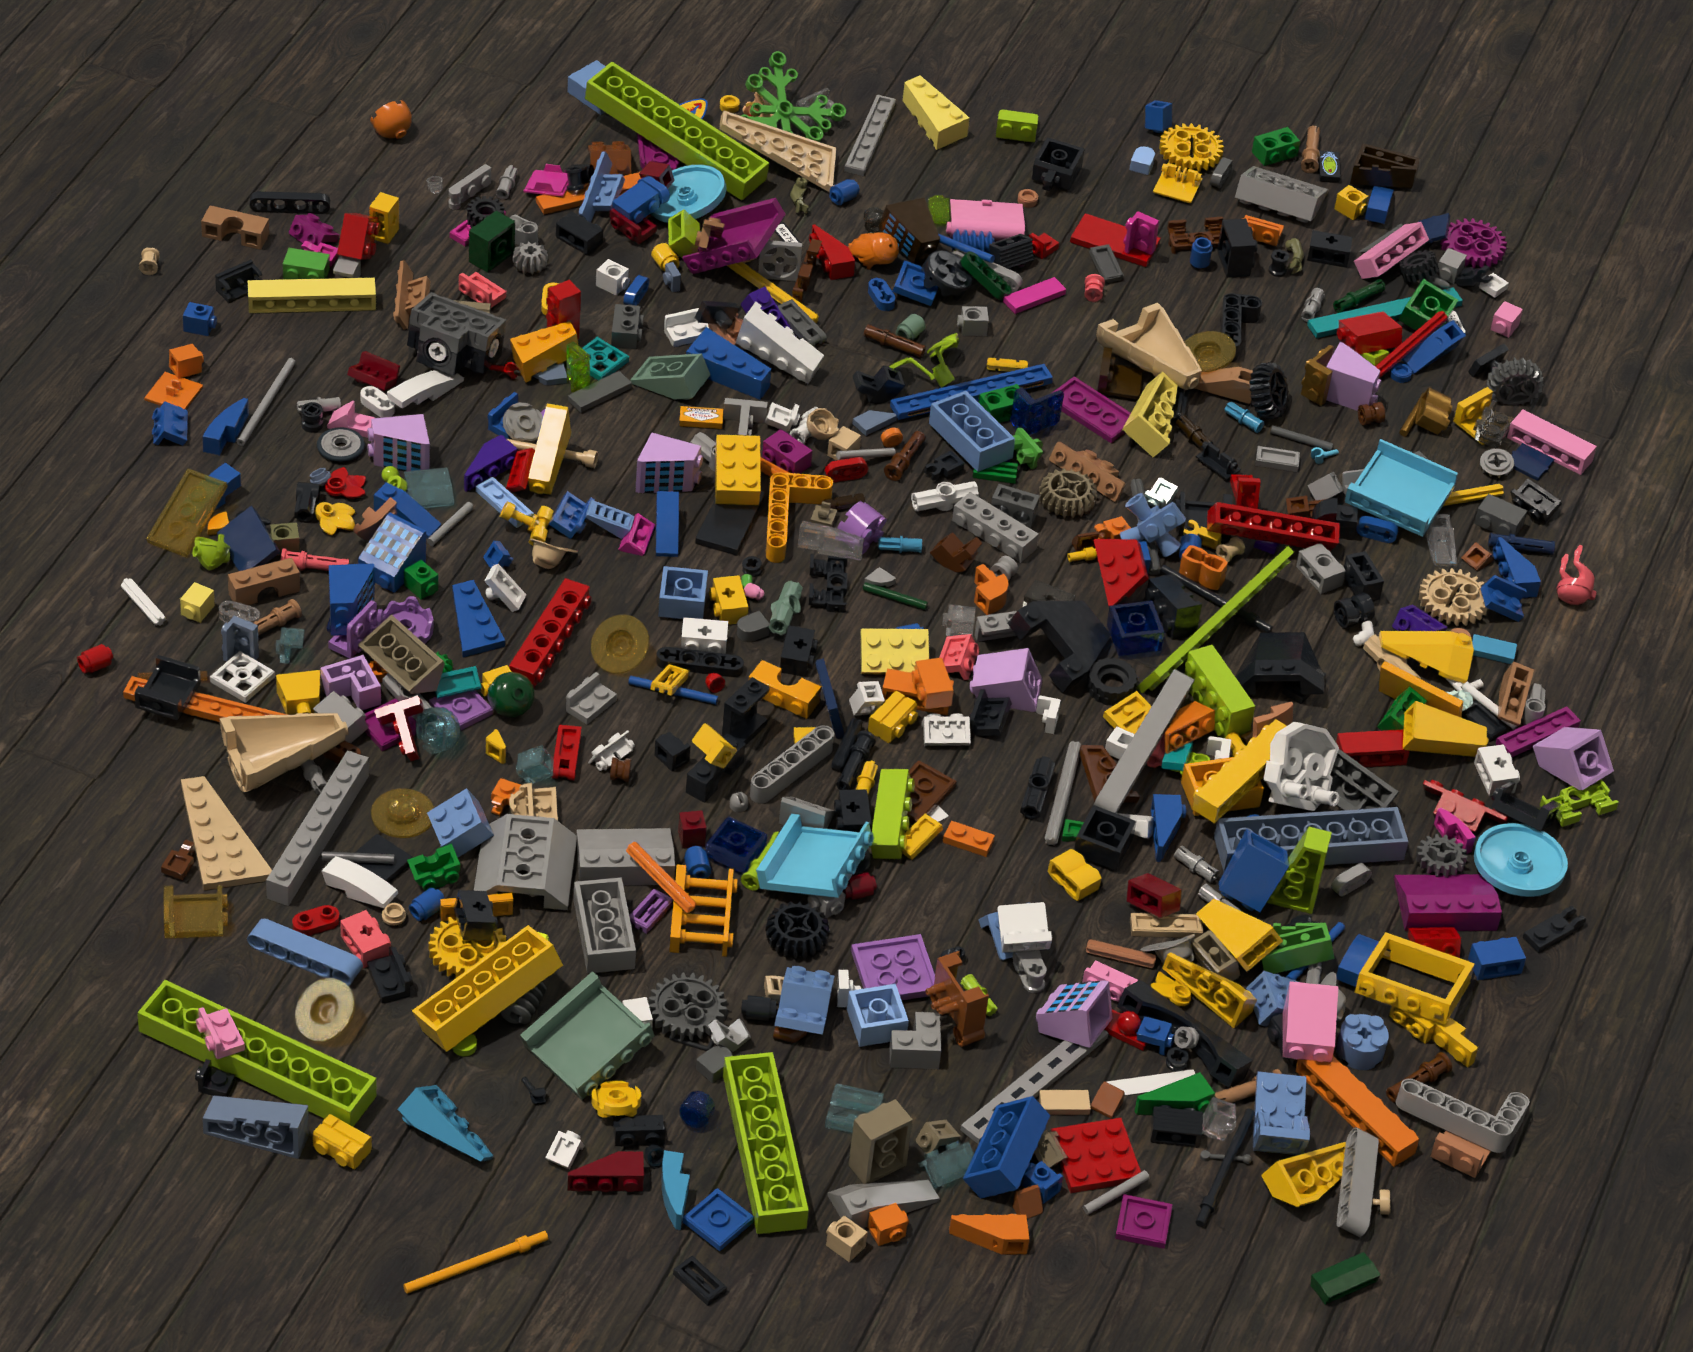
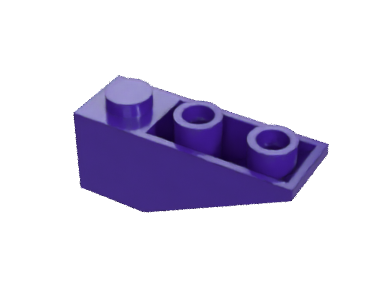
[741,287,796,337]
[464,435,518,492]

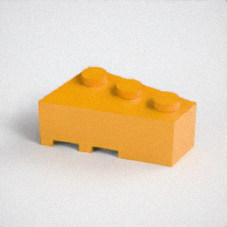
[510,321,579,383]

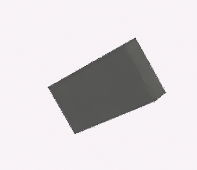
[1089,244,1124,284]

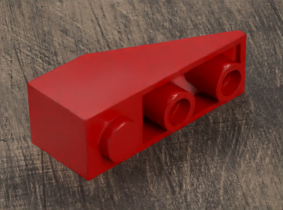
[809,225,855,280]

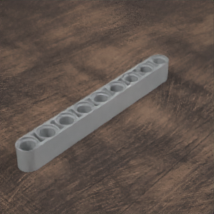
[1094,669,1195,813]

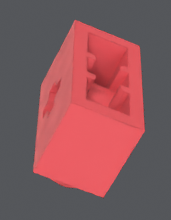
[340,910,391,969]

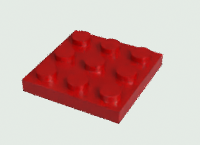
[1050,1118,1141,1193]

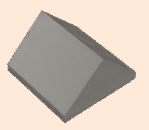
[779,797,835,829]

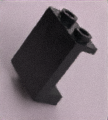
[1175,491,1232,540]
[134,655,201,720]
[722,677,770,745]
[1491,781,1561,831]

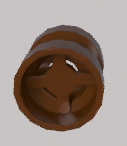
[1358,402,1385,425]

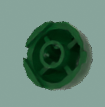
[487,672,535,718]

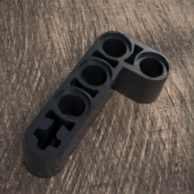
[1219,293,1262,362]

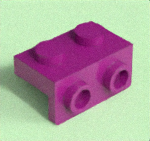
[289,213,340,246]

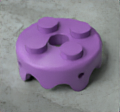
[377,596,434,644]

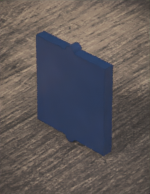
[1418,213,1450,244]
[1511,443,1555,481]

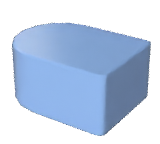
[1130,146,1155,175]

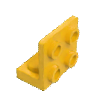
[1453,387,1510,445]

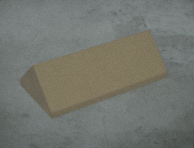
[358,614,445,694]

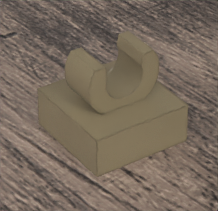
[810,501,837,531]

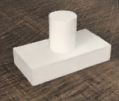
[485,564,526,612]

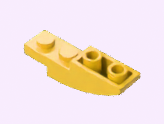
[1389,1006,1478,1067]

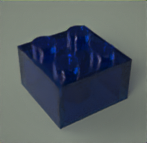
[1107,601,1165,656]

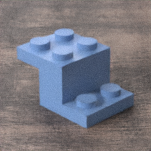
[775,966,834,1035]

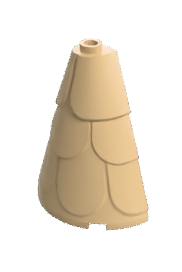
[1096,303,1202,390]
[220,713,348,792]

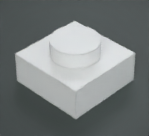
[1479,273,1509,298]

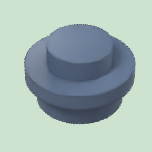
[310,468,331,487]

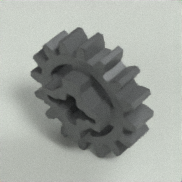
[1416,834,1467,877]

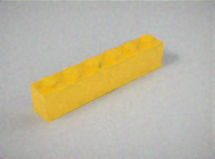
[1192,719,1286,823]

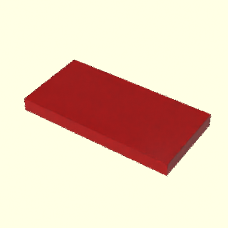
[1070,213,1160,267]

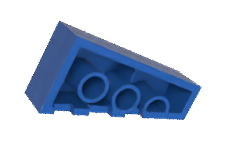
[686,327,771,400]

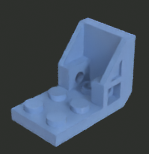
[1253,1072,1310,1155]

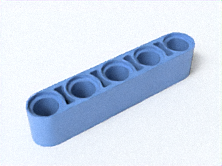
[247,919,363,986]

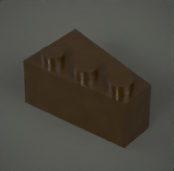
[1350,143,1421,188]

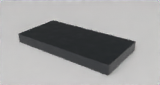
[695,492,765,555]

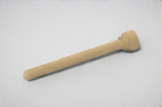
[507,439,598,468]

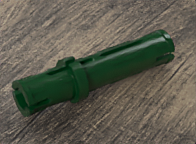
[1333,279,1385,313]

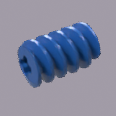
[951,229,994,254]

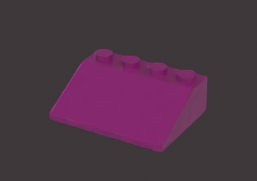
[1394,874,1502,931]

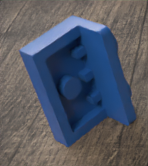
[152,401,188,446]
[549,491,595,539]

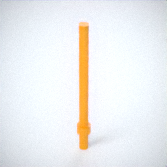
[403,1231,548,1294]

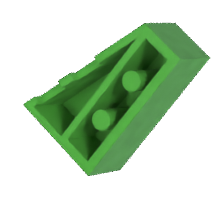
[1260,923,1334,974]

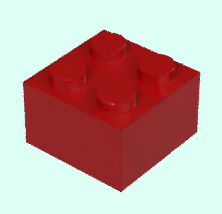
[337,213,380,259]

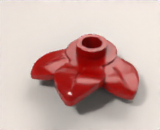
[325,467,366,498]

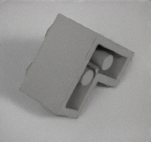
[889,1012,941,1069]

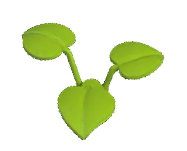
[889,333,959,388]

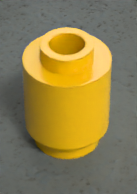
[651,243,679,271]

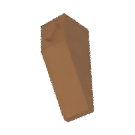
[1498,661,1534,726]

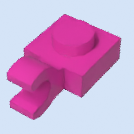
[301,241,339,267]

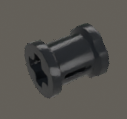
[1268,249,1289,277]

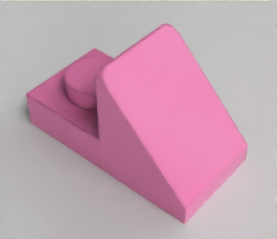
[327,401,375,438]

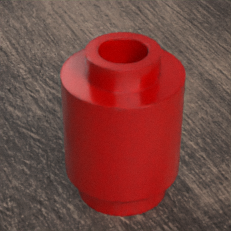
[77,644,113,673]

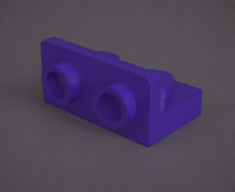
[1392,605,1448,631]

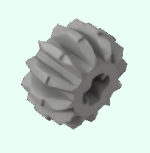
[513,241,548,275]

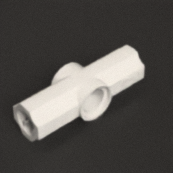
[911,481,979,511]

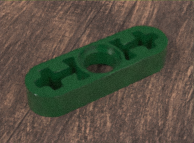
[960,251,1012,301]

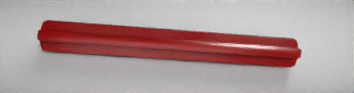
[1375,311,1448,378]

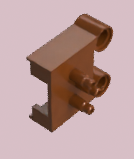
[925,951,989,1047]

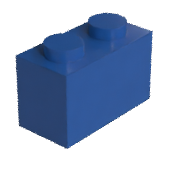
[612,181,660,224]
[1468,937,1526,980]

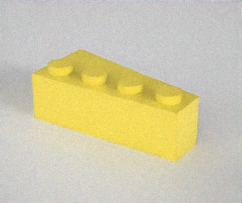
[903,75,969,150]
[1123,371,1178,457]

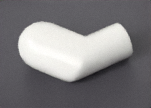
[1353,621,1374,646]

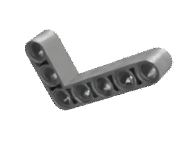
[1396,1079,1529,1153]

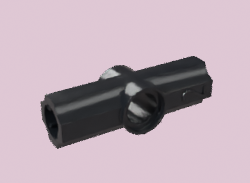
[1020,756,1055,820]

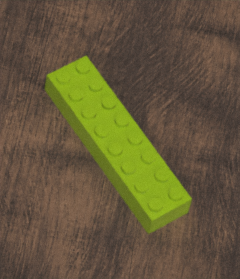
[723,1052,809,1234]

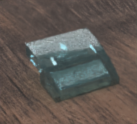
[404,467,454,508]
[825,1084,884,1133]

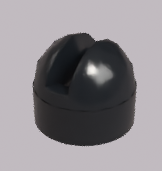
[644,1144,664,1166]

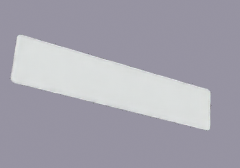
[1107,1070,1195,1095]

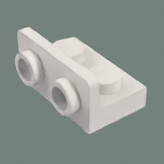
[664,308,711,347]
[922,714,970,746]

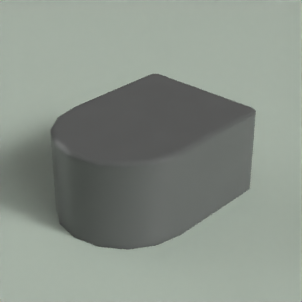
[737,611,770,642]
[696,1046,732,1083]

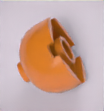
[370,100,412,139]

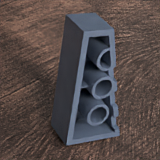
[203,1096,309,1159]

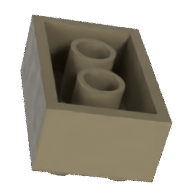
[849,1099,913,1184]

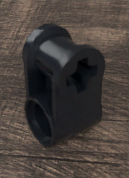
[564,164,595,191]

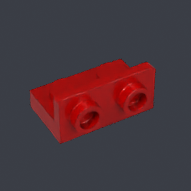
[1408,927,1461,958]

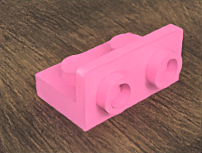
[1082,960,1138,1002]
[196,1008,245,1059]

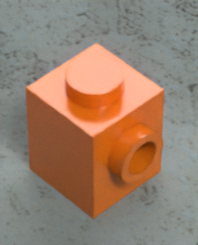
[169,344,204,379]
[867,1203,909,1246]

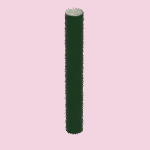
[863,582,928,610]

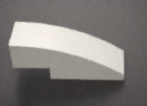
[322,856,398,908]

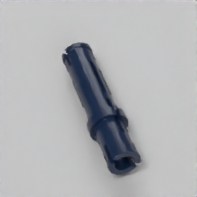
[1488,533,1555,555]

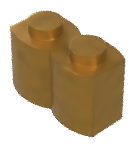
[1415,387,1453,435]

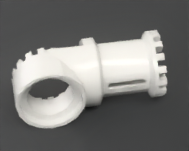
[790,407,818,444]

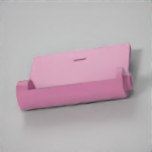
[946,199,1025,241]

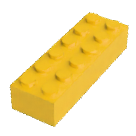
[412,925,563,1052]

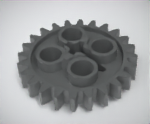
[648,972,727,1041]

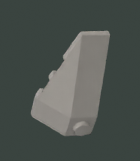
[828,1180,940,1228]

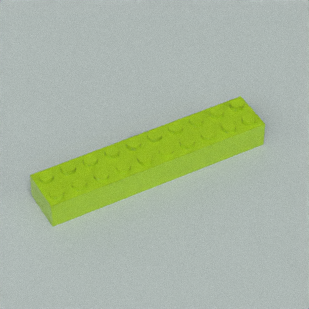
[585,62,769,200]
[138,980,377,1127]

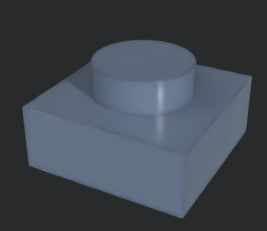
[663,262,681,292]

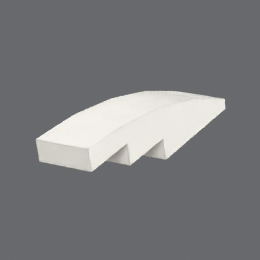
[387,369,464,408]

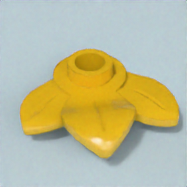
[315,502,355,536]
[1151,971,1191,1006]

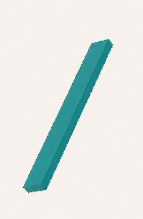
[1307,287,1463,338]

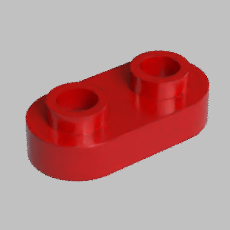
[825,457,868,482]
[292,905,339,936]

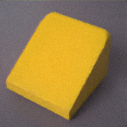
[486,729,506,764]

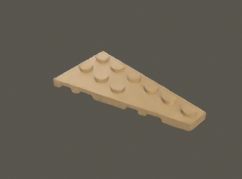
[719,111,836,193]
[181,776,272,890]

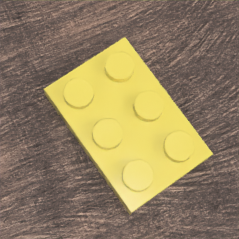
[860,629,929,675]

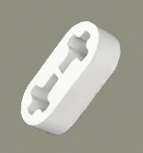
[360,386,395,418]

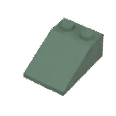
[630,353,710,400]

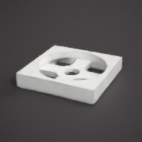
[210,651,275,703]

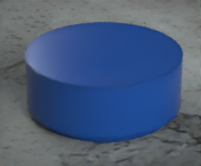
[1390,363,1412,383]

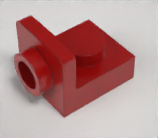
[1029,233,1059,259]

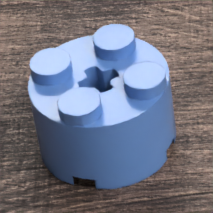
[1336,1014,1389,1070]

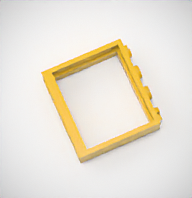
[1355,932,1475,1024]

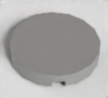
[503,402,543,443]

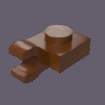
[161,840,195,880]

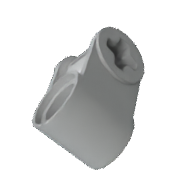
[510,215,538,245]
[1013,950,1047,993]

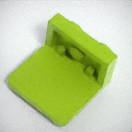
[996,110,1038,142]

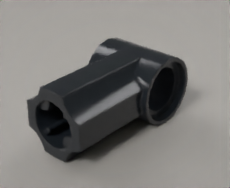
[294,482,320,523]

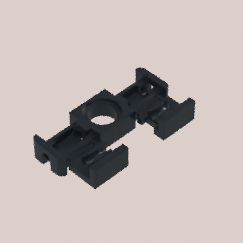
[809,554,847,613]

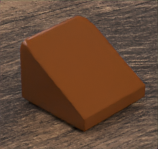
[1461,542,1494,571]
[1090,1081,1125,1119]
[1013,1184,1043,1219]

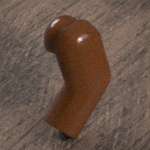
[773,1027,808,1043]

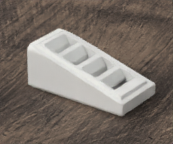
[1116,813,1154,839]

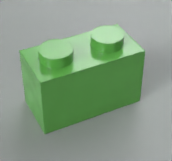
[283,248,330,280]

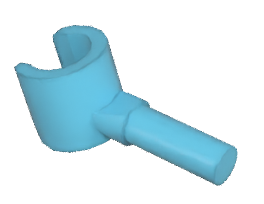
[1311,447,1339,464]

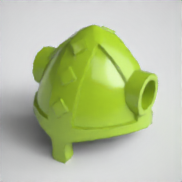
[192,534,230,571]

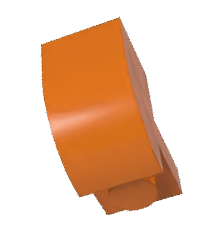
[974,564,1008,615]

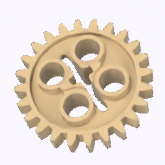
[1418,568,1488,626]

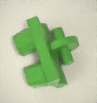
[1013,428,1043,469]

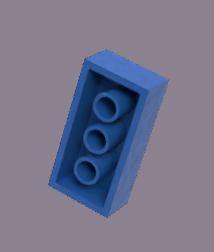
[963,1096,1050,1198]

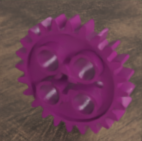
[1440,218,1507,268]

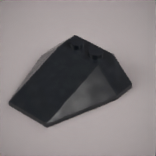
[1235,632,1325,695]

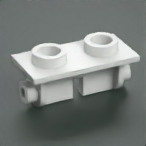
[588,730,635,771]

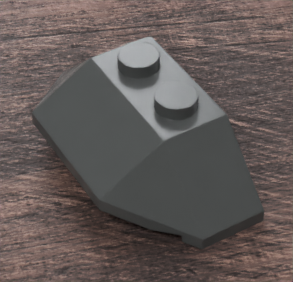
[1330,749,1399,810]

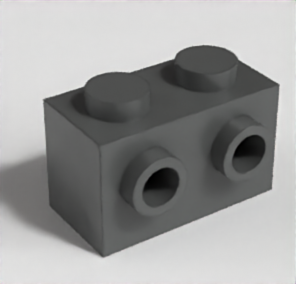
[611,304,644,350]

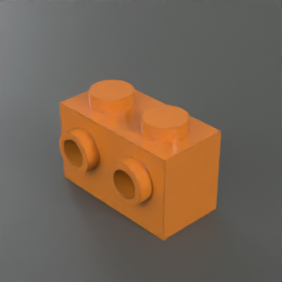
[911,658,954,709]

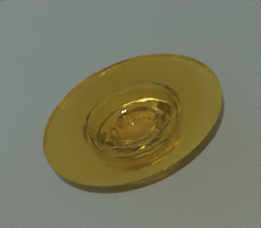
[1184,331,1236,372]
[591,615,649,673]
[371,789,434,838]
[295,978,355,1042]

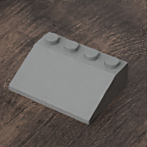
[1235,166,1329,222]
[576,828,675,885]

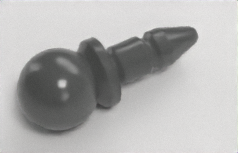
[1419,274,1450,288]

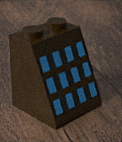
[878,198,940,264]

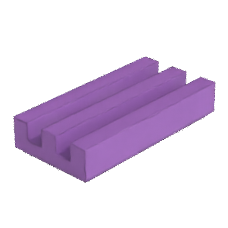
[629,889,674,934]

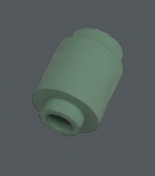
[896,314,925,341]

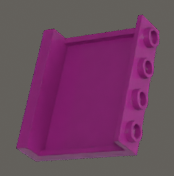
[682,198,785,274]

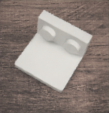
[997,902,1052,953]

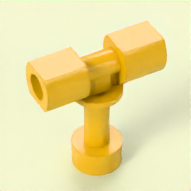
[500,501,554,546]

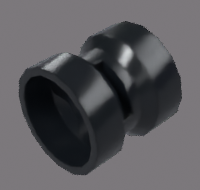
[301,402,323,433]

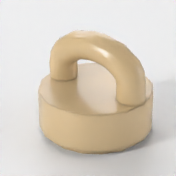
[1372,1190,1390,1215]

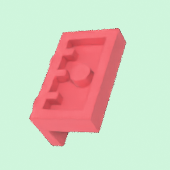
[939,634,979,680]

